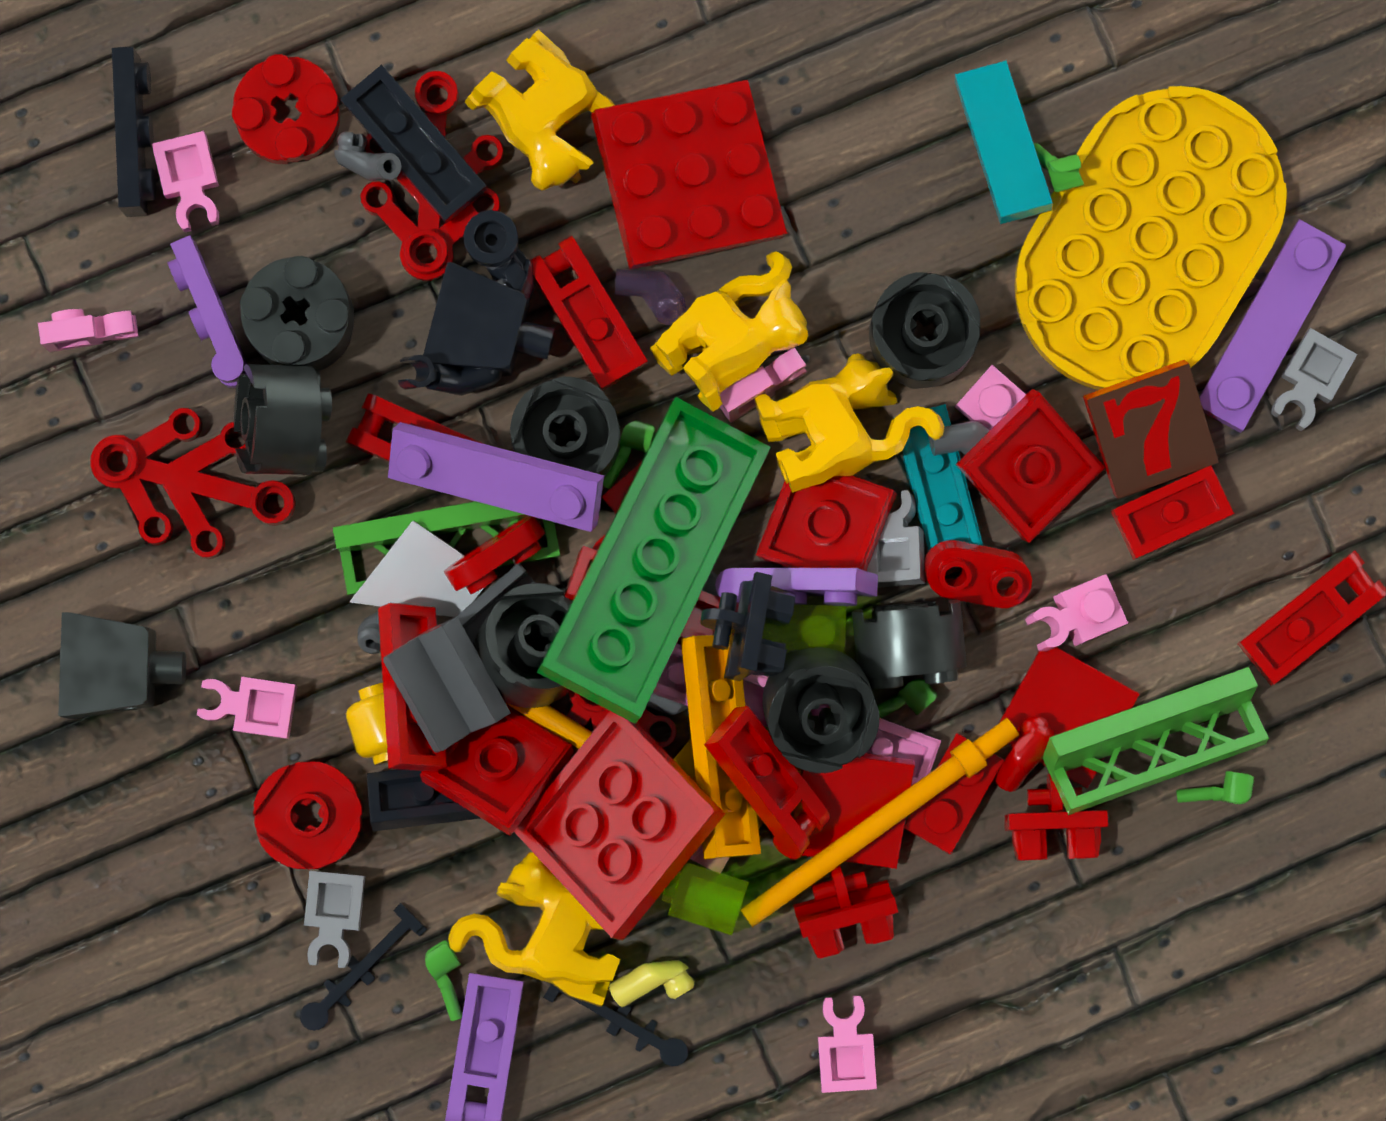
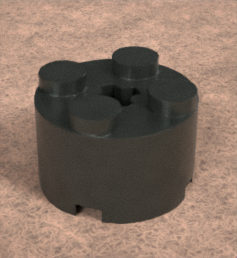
[240,256,354,371]
[869,272,980,389]
[234,364,332,475]
[510,376,621,477]
[474,583,572,708]
[852,600,967,689]
[762,647,879,773]

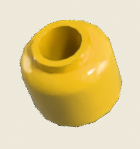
[346,683,388,765]

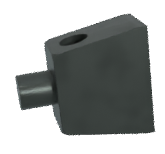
[58,612,186,719]

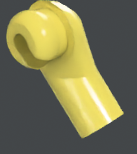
[609,960,694,1007]

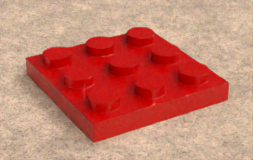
[591,80,787,270]
[514,711,726,941]

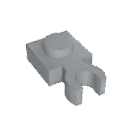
[1271,328,1358,431]
[867,490,925,588]
[304,871,366,968]

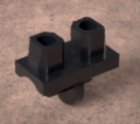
[700,572,796,681]

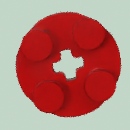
[232,54,340,164]
[253,762,364,869]

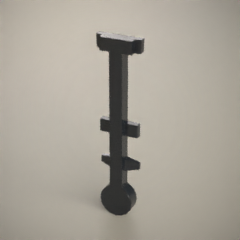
[300,903,427,1031]
[543,984,688,1066]

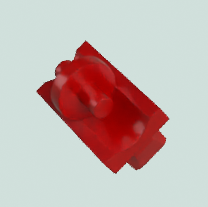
[1004,773,1108,861]
[793,865,898,959]

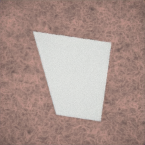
[350,521,484,617]

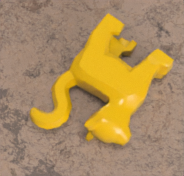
[465,29,615,190]
[650,251,808,412]
[755,353,945,493]
[448,852,620,1007]

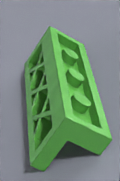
[333,501,561,596]
[1043,667,1269,815]

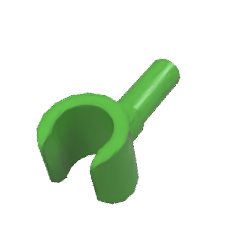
[1034,143,1084,192]
[603,420,656,489]
[877,678,937,718]
[1176,771,1254,804]
[425,940,462,1021]

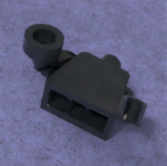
[398,210,555,396]

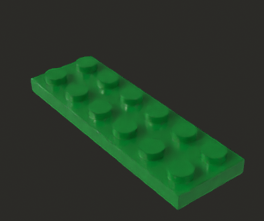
[537,397,771,724]

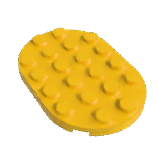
[1014,86,1287,390]

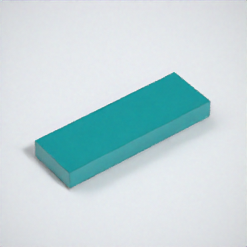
[955,61,1053,224]
[893,404,983,571]

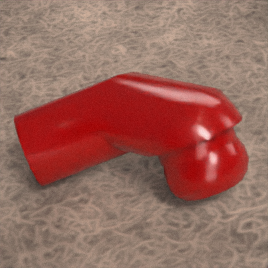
[995,716,1055,792]

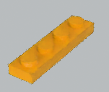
[681,635,761,859]

